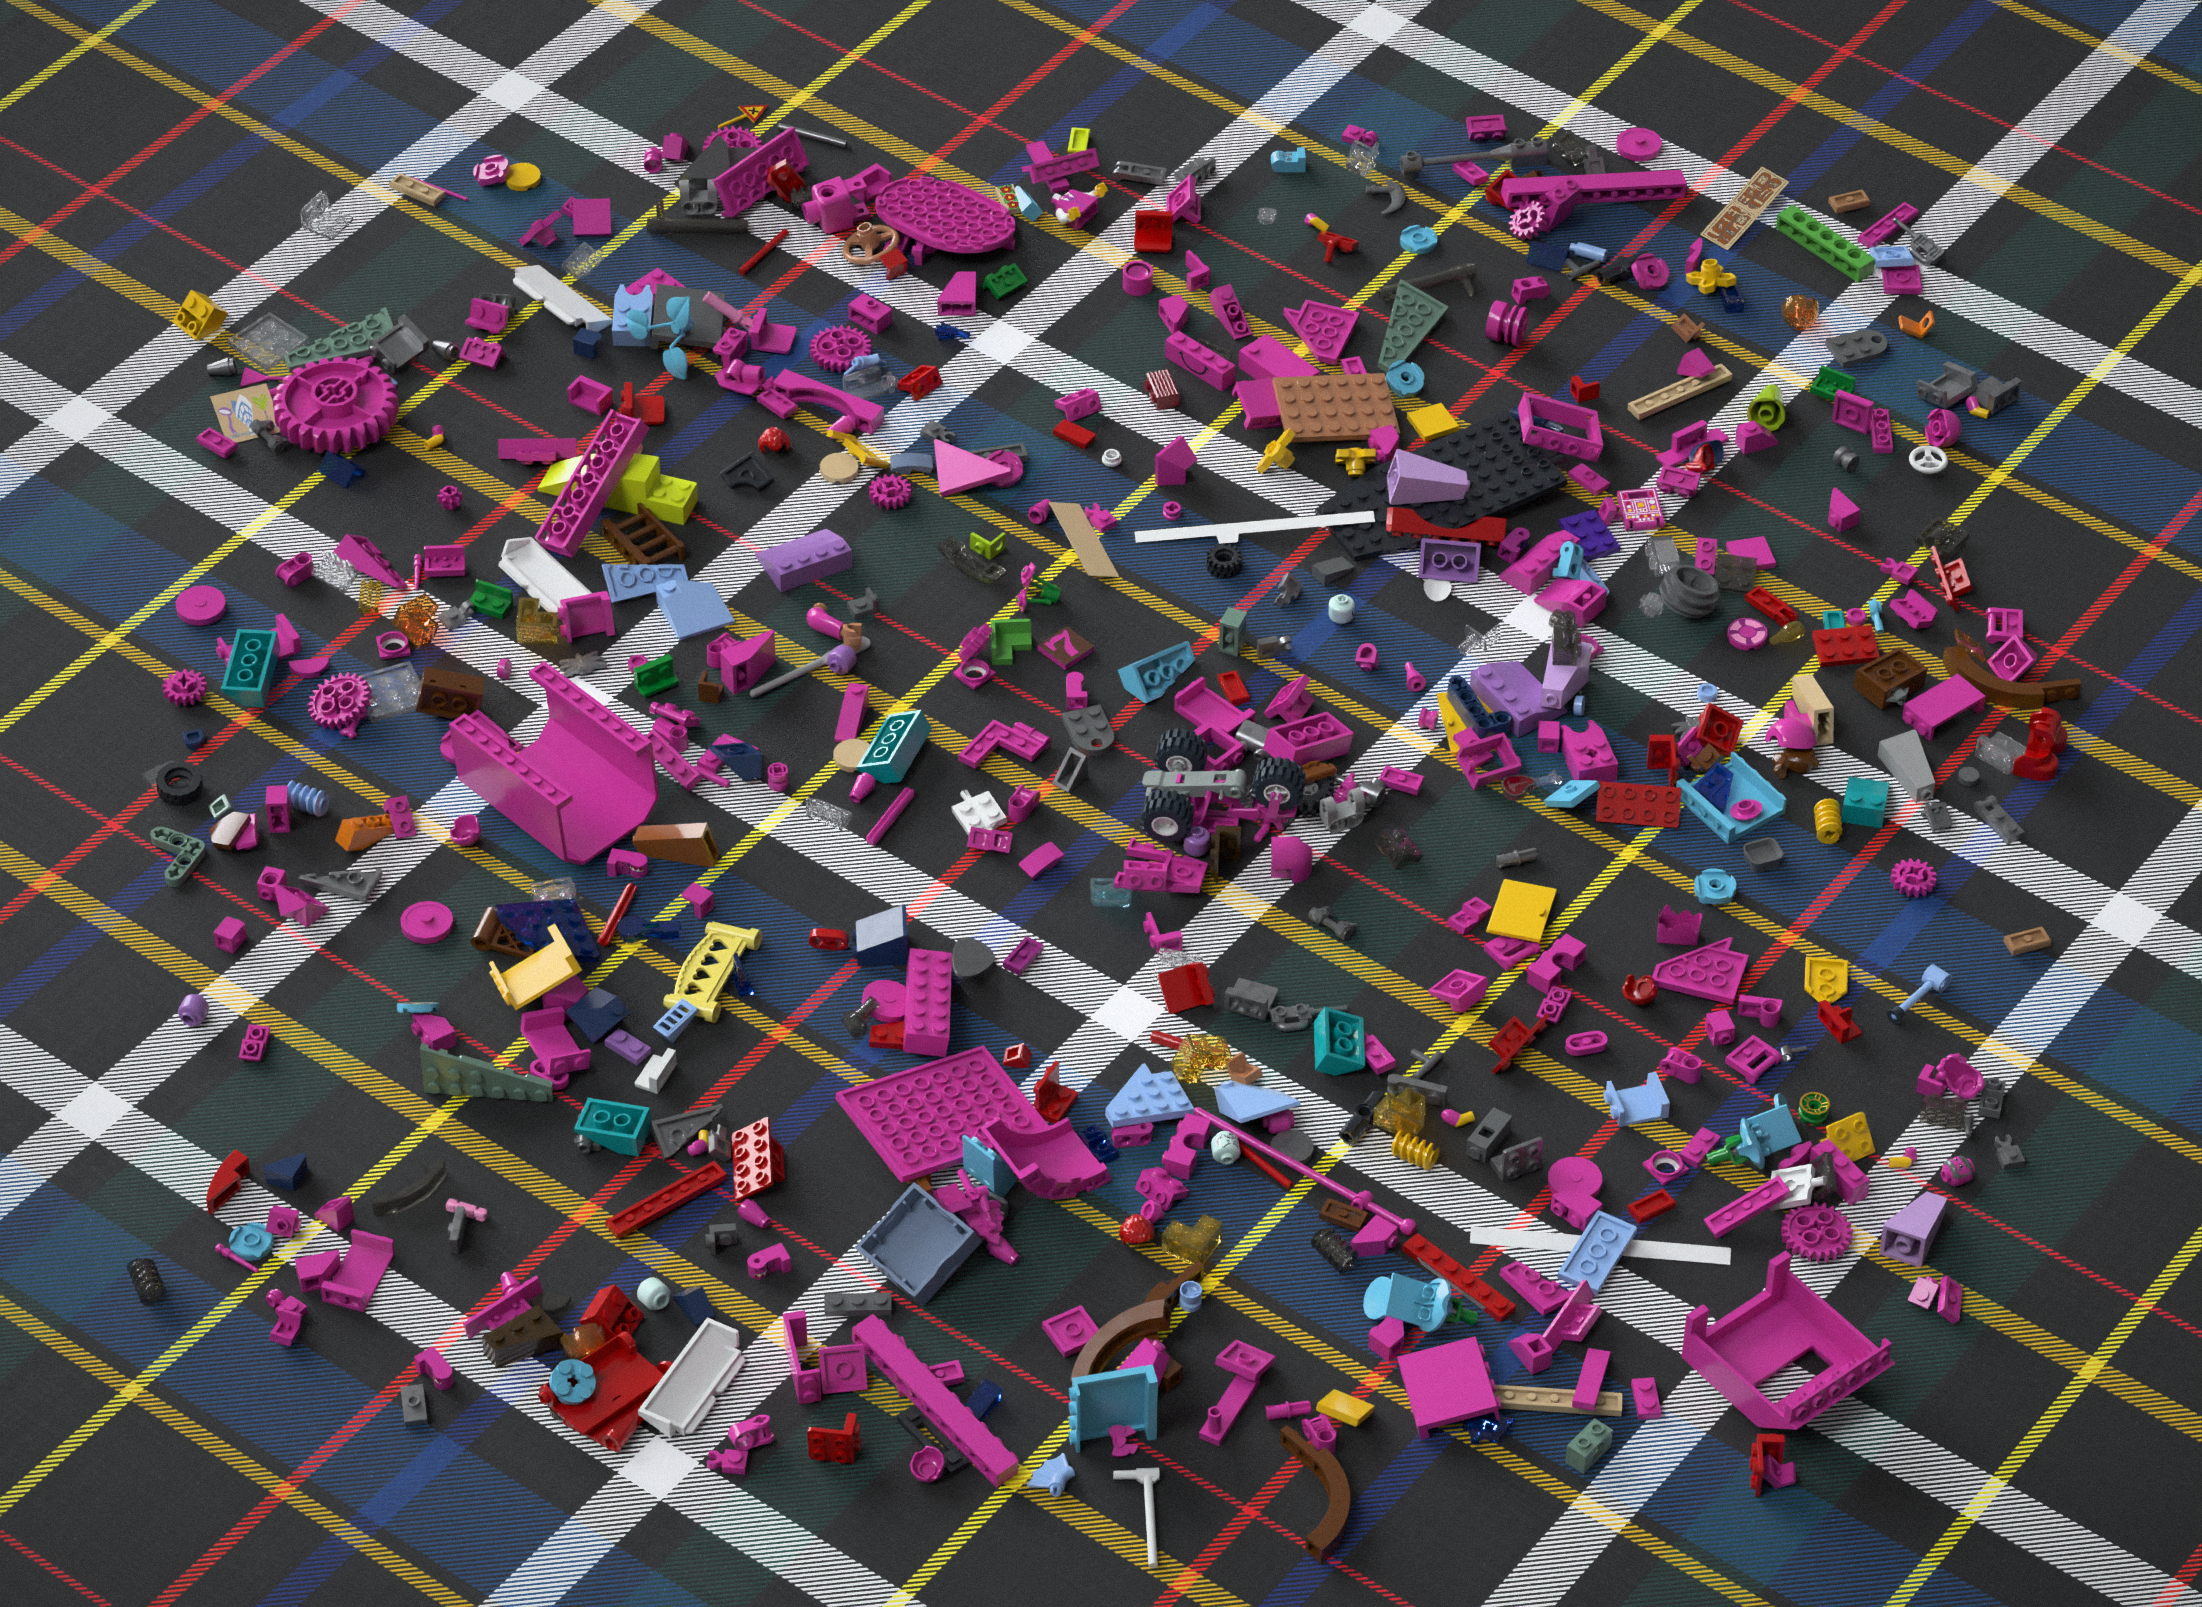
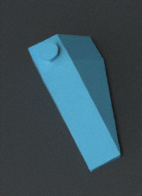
[1118,641,1195,703]

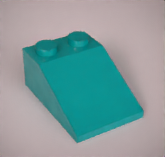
[1841,776,1890,828]
[574,1098,652,1157]

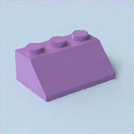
[1418,538,1481,583]

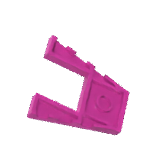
[1113,837,1208,893]

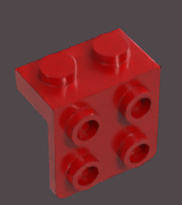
[1134,210,1173,253]
[621,382,664,425]
[1646,735,1680,787]
[1158,962,1215,1014]
[807,1413,862,1464]
[1749,1434,1785,1497]

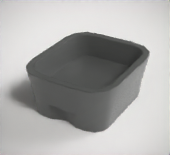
[1743,838,1784,873]

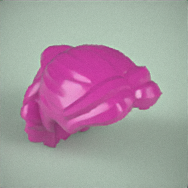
[1935,1053,1985,1099]

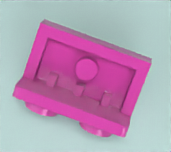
[1466,114,1507,141]
[1656,465,1701,498]
[424,545,465,577]
[1889,589,1938,629]
[1135,1167,1189,1211]

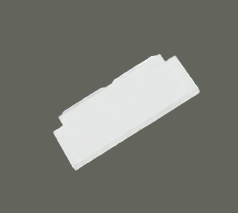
[513,265,612,332]
[499,537,592,619]
[638,1318,745,1438]

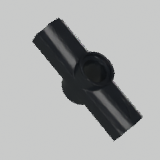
[1596,251,1648,285]
[1339,1090,1389,1145]

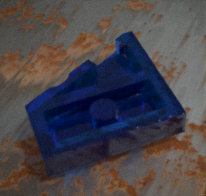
[1693,762,1734,814]

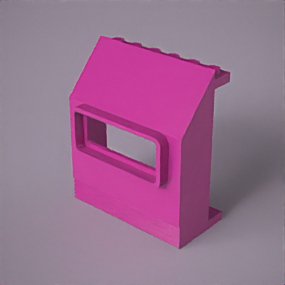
[1681,1250,1895,1430]

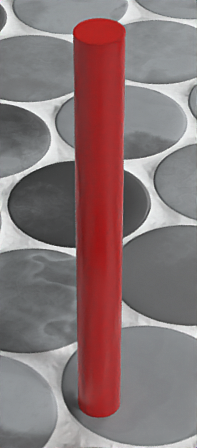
[738,229,789,275]
[1239,1140,1293,1189]

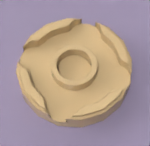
[820,453,859,484]
[833,739,870,772]

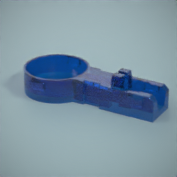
[617,915,681,943]

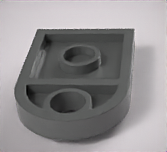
[1825,329,1887,368]
[1062,704,1114,756]

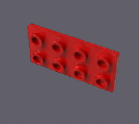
[1596,781,1681,828]
[732,1117,785,1201]

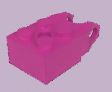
[1560,720,1618,782]

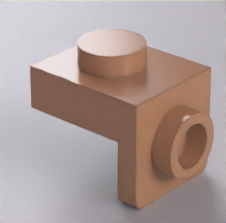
[1671,313,1705,343]
[1226,1052,1263,1085]

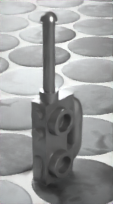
[1893,218,1946,265]
[1269,1003,1349,1032]

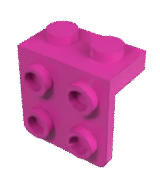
[748,308,797,354]

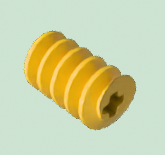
[1814,799,1843,844]
[1391,1130,1440,1171]

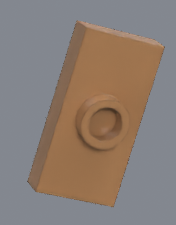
[1828,190,1870,213]
[2003,926,2051,956]

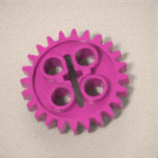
[703,126,762,152]
[810,325,872,373]
[307,672,373,730]
[1781,1202,1853,1263]

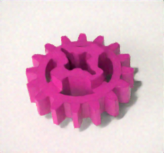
[1509,200,1548,240]
[869,474,911,509]
[957,623,993,661]
[162,669,207,706]
[1891,858,1936,898]

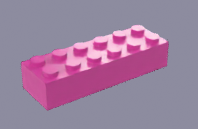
[903,948,952,1057]

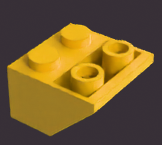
[172,290,228,341]

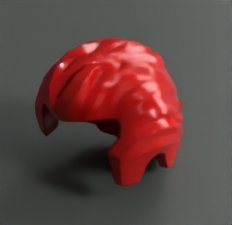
[758,427,790,454]
[1622,974,1658,1005]
[1119,1214,1155,1244]

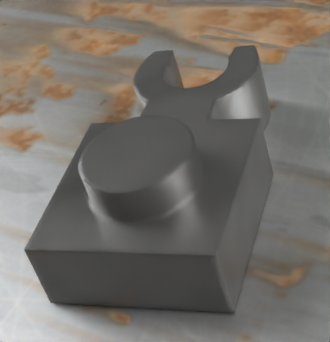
[920,420,956,444]
[1256,636,1292,659]
[1994,1134,2025,1170]

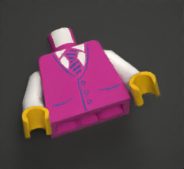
[1051,183,1108,230]

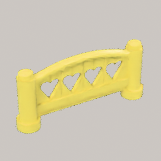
[663,921,762,1023]

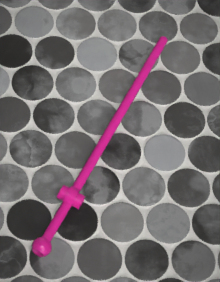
[1194,1107,1417,1236]

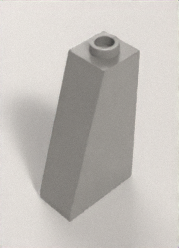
[1878,729,1935,803]

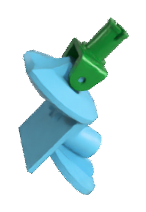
[1706,1093,1802,1169]
[1363,1273,1478,1333]

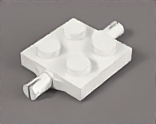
[952,790,1007,836]
[1769,1164,1827,1211]

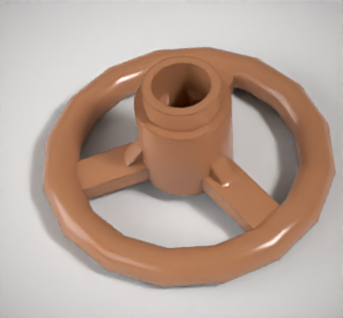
[842,222,900,265]

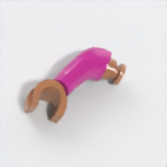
[806,603,862,651]

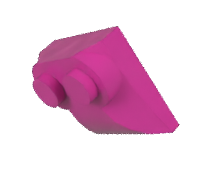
[1428,969,1488,1013]

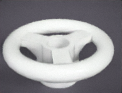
[1909,446,1948,474]

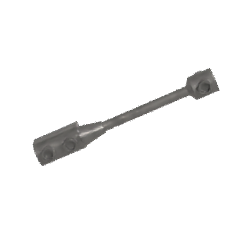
[1400,136,1548,179]
[1235,719,1386,808]

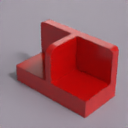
[1817,999,1861,1044]

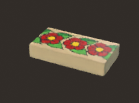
[995,184,1021,214]

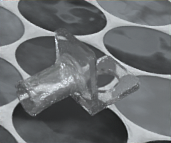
[1457,624,1501,656]

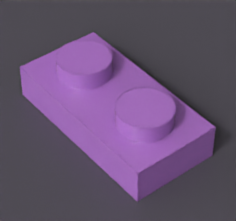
[605,1028,651,1065]

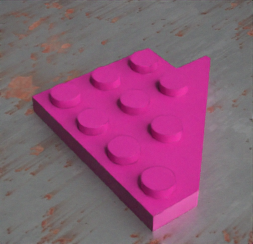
[1284,300,1360,365]
[1652,937,1749,1005]

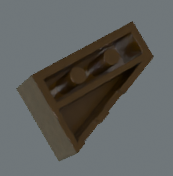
[482,1305,565,1367]

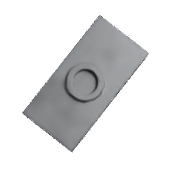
[448,1206,467,1254]
[400,1384,428,1427]

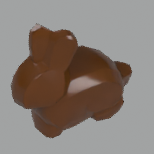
[1772,748,1819,780]

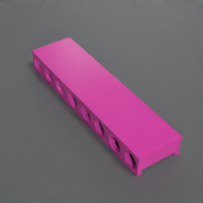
[534,409,650,558]

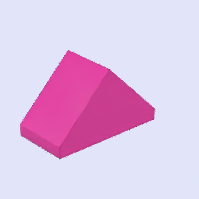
[1677,348,1716,377]
[314,1196,354,1232]

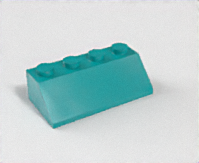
[221,629,281,707]
[856,710,932,784]

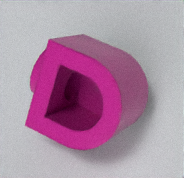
[1355,643,1379,671]

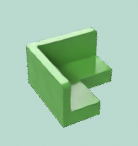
[991,619,1032,665]

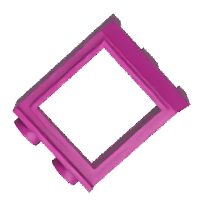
[1456,732,1522,791]

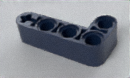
[1447,676,1511,739]

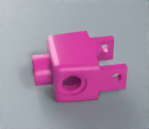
[802,175,870,234]

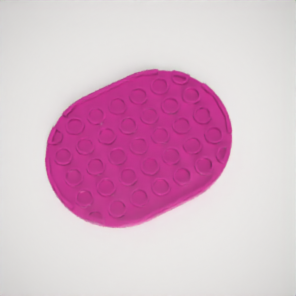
[875,177,1015,253]

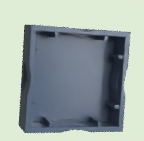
[855,1182,982,1307]

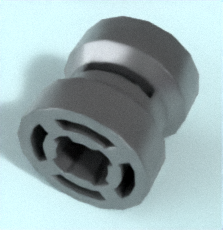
[1833,446,1860,472]

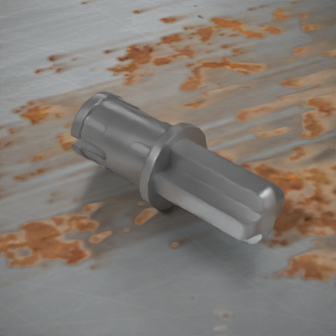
[1496,848,1538,868]

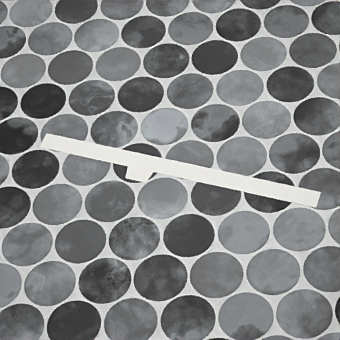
[1135,511,1375,544]

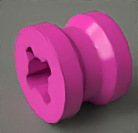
[1418,708,1439,730]

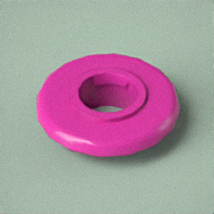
[1730,799,1763,821]

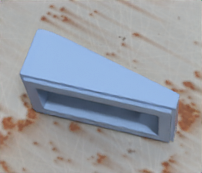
[653,998,699,1043]

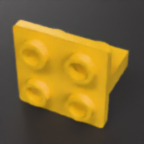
[1819,1112,1875,1162]

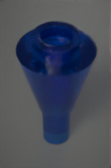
[935,321,970,340]

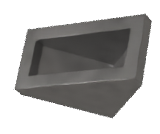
[1052,747,1088,793]

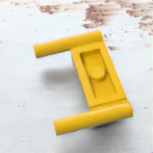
[827,430,889,469]

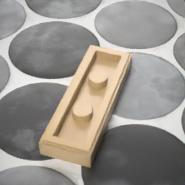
[389,173,445,207]

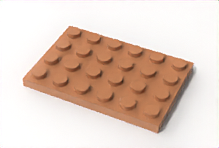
[1272,373,1400,442]

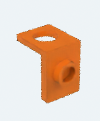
[1898,311,1935,339]

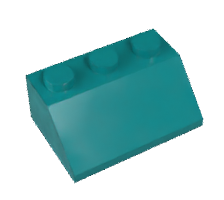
[1314,1006,1365,1076]

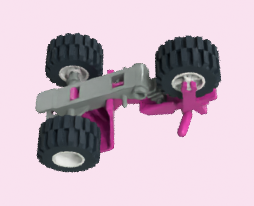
[1140,728,1307,843]

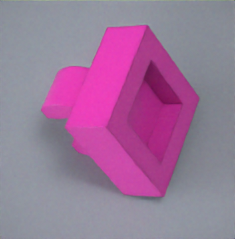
[1598,497,1623,525]

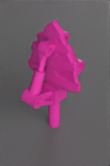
[957,1168,1003,1246]

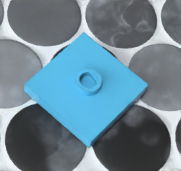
[1544,780,1600,808]

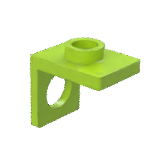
[970,532,1006,560]

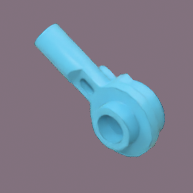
[1868,598,1884,634]

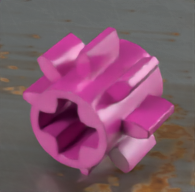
[437,486,462,510]

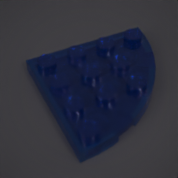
[494,898,600,962]

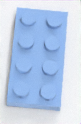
[1557,1210,1637,1295]

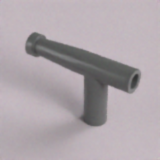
[1564,258,1601,280]
[1410,1049,1443,1080]

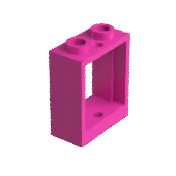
[1194,721,1244,771]

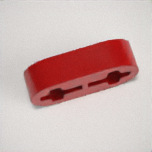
[808,928,849,950]

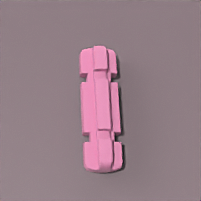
[446,1198,488,1222]

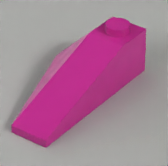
[333,534,408,589]

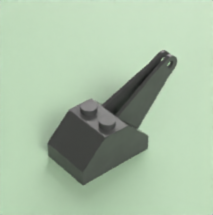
[674,136,759,190]

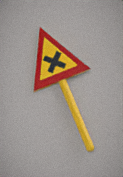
[718,105,768,129]

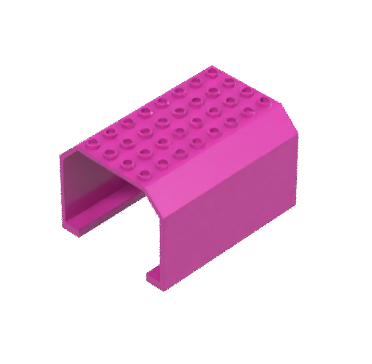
[449,661,659,865]

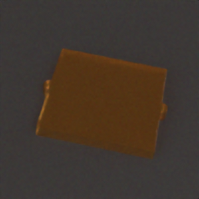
[1954,628,1986,662]

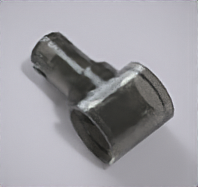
[841,996,880,1038]

